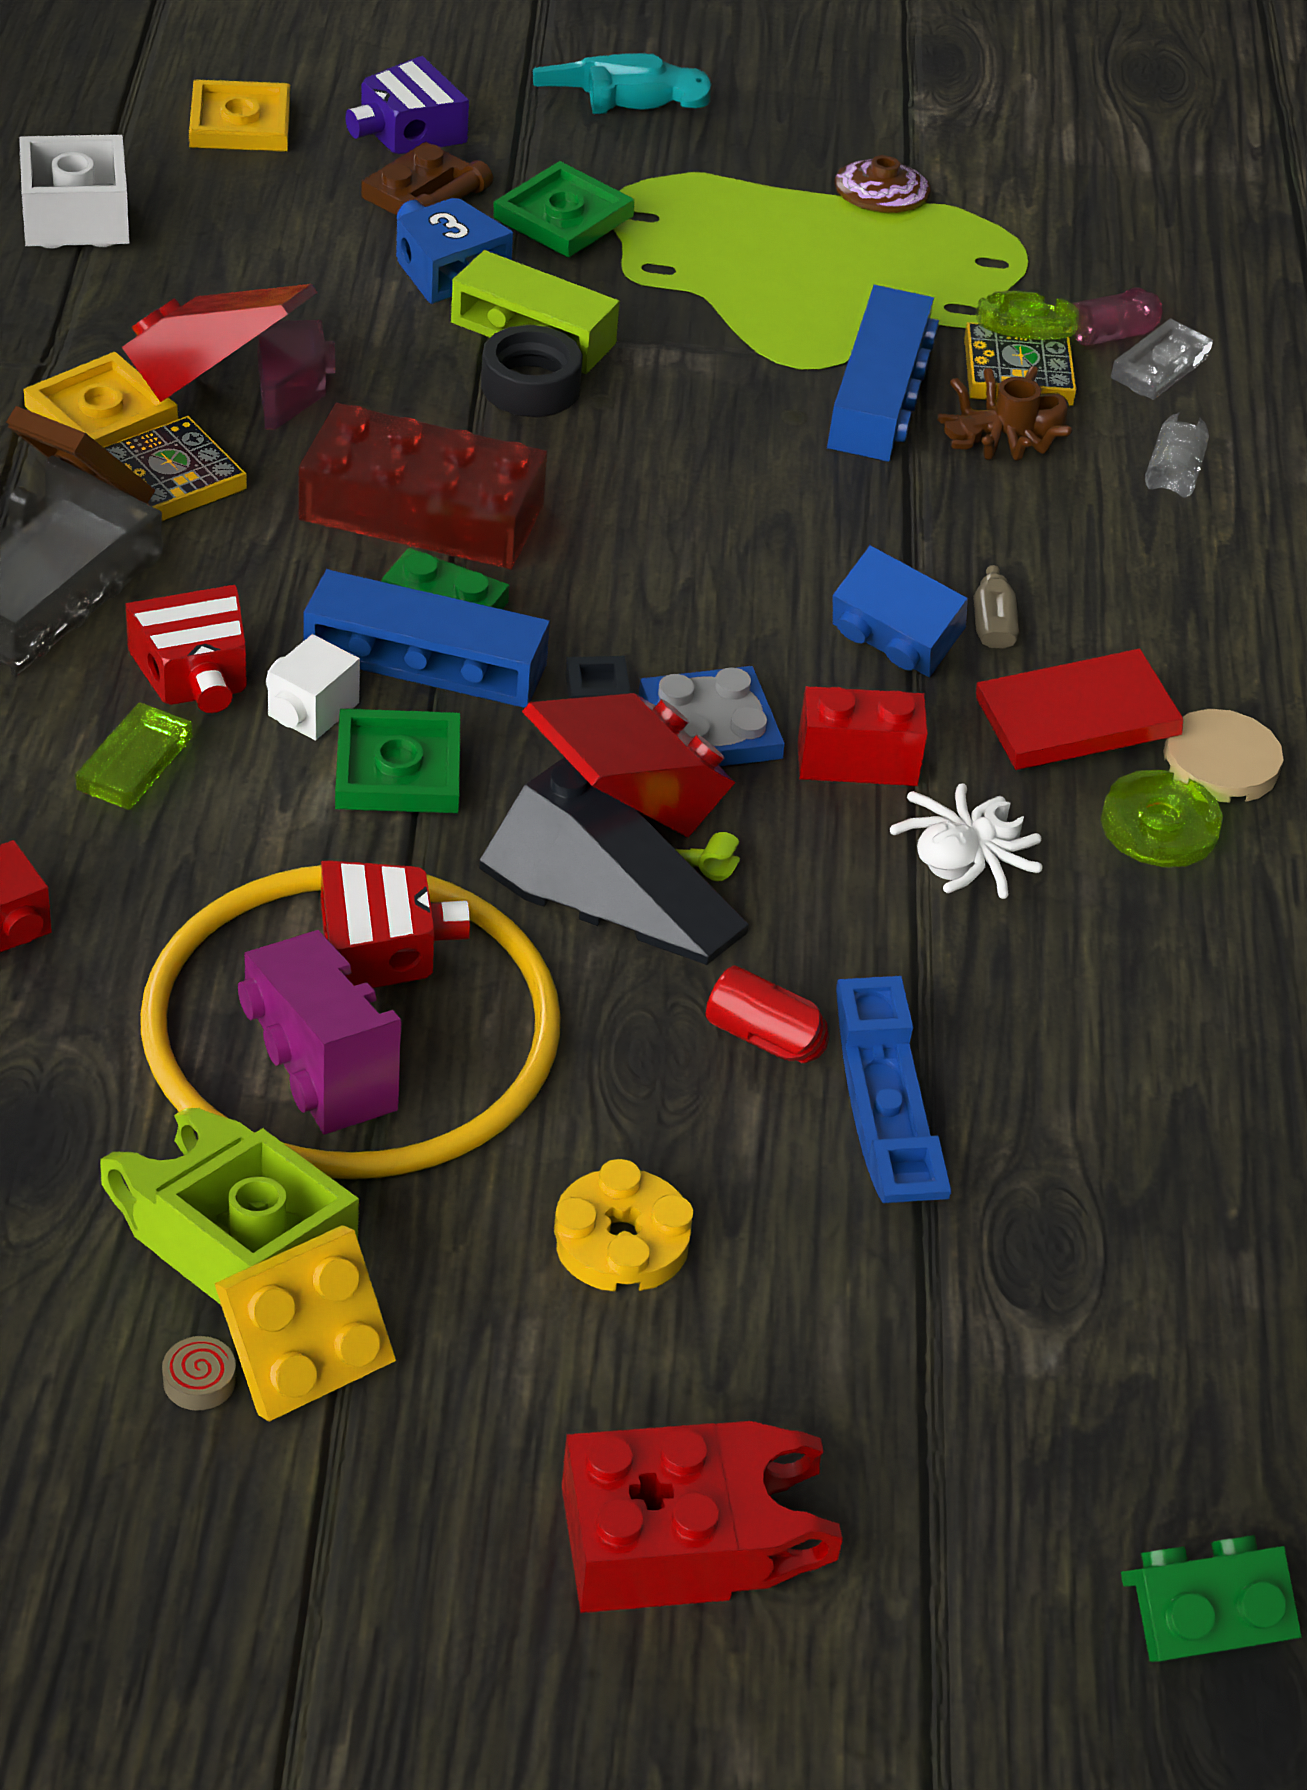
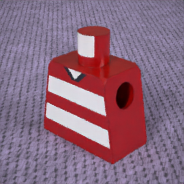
[126,585,246,713]
[321,861,470,988]

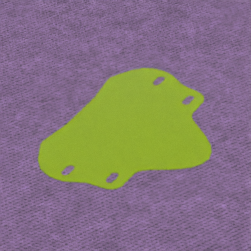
[614,172,1028,369]

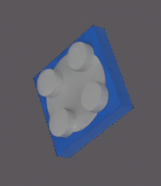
[639,666,785,766]

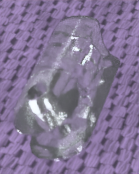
[1145,412,1209,498]

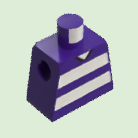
[345,56,469,154]

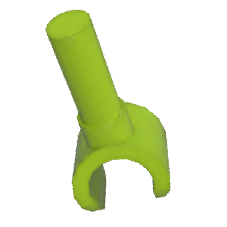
[675,832,740,881]

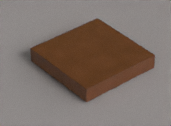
[6,406,156,507]

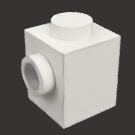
[266,634,360,741]

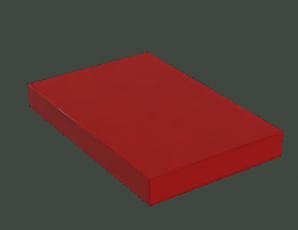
[976,648,1184,770]

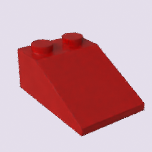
[122,284,318,402]
[522,693,735,837]

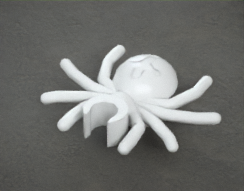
[890,783,1043,899]

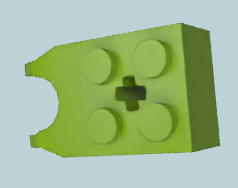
[100,1108,359,1306]

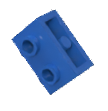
[833,545,968,678]

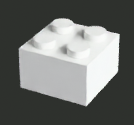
[19,135,129,248]

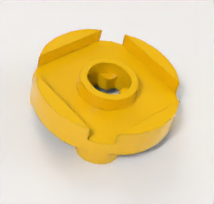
[554,1159,693,1292]

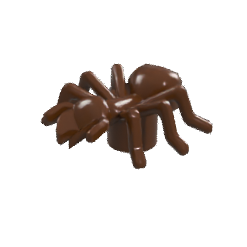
[937,366,1072,461]

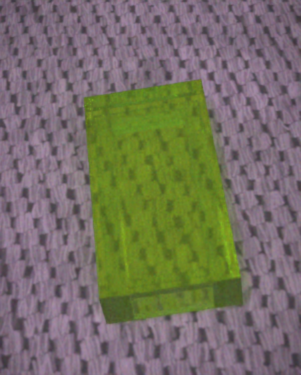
[75,702,192,810]

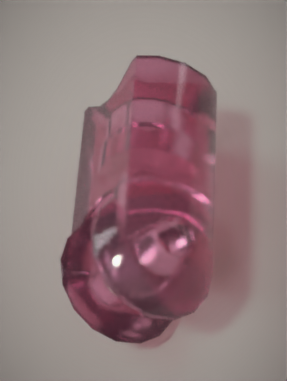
[1070,288,1163,346]

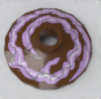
[834,155,931,213]

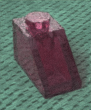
[257,320,335,430]

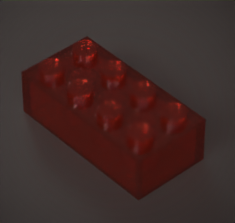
[299,403,547,569]

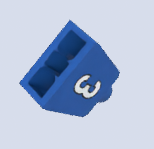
[396,198,513,304]

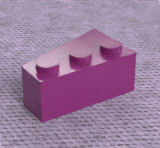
[238,930,401,1135]

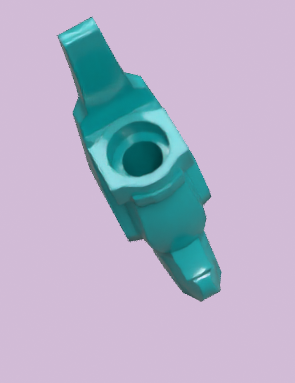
[533,53,711,114]

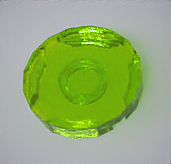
[976,291,1080,340]
[1100,770,1223,867]

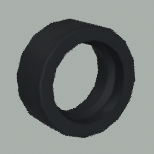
[481,325,583,417]

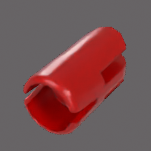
[705,965,830,1063]

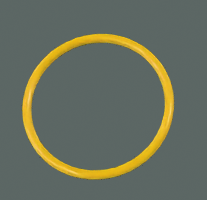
[140,865,561,1179]

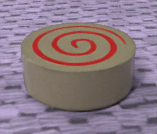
[162,1336,236,1411]

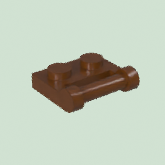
[361,142,493,215]

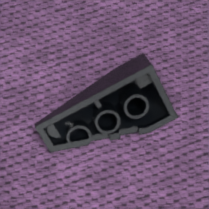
[479,757,749,965]

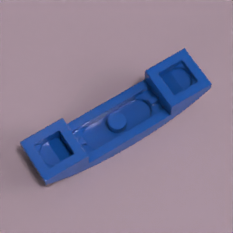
[836,976,951,1203]

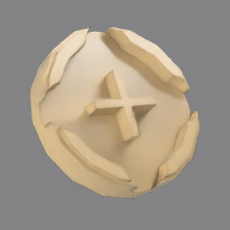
[1163,709,1284,803]

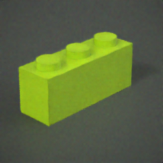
[451,250,620,374]

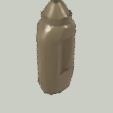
[974,565,1019,649]

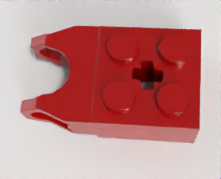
[562,1421,843,1613]

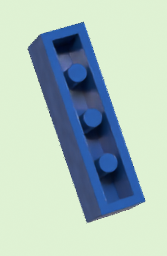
[827,285,939,462]
[304,569,550,708]

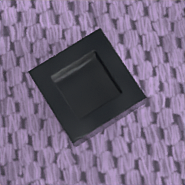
[565,656,631,699]

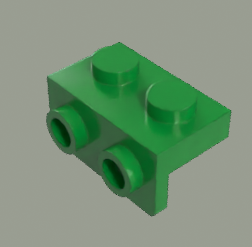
[1121,1535,1302,1662]

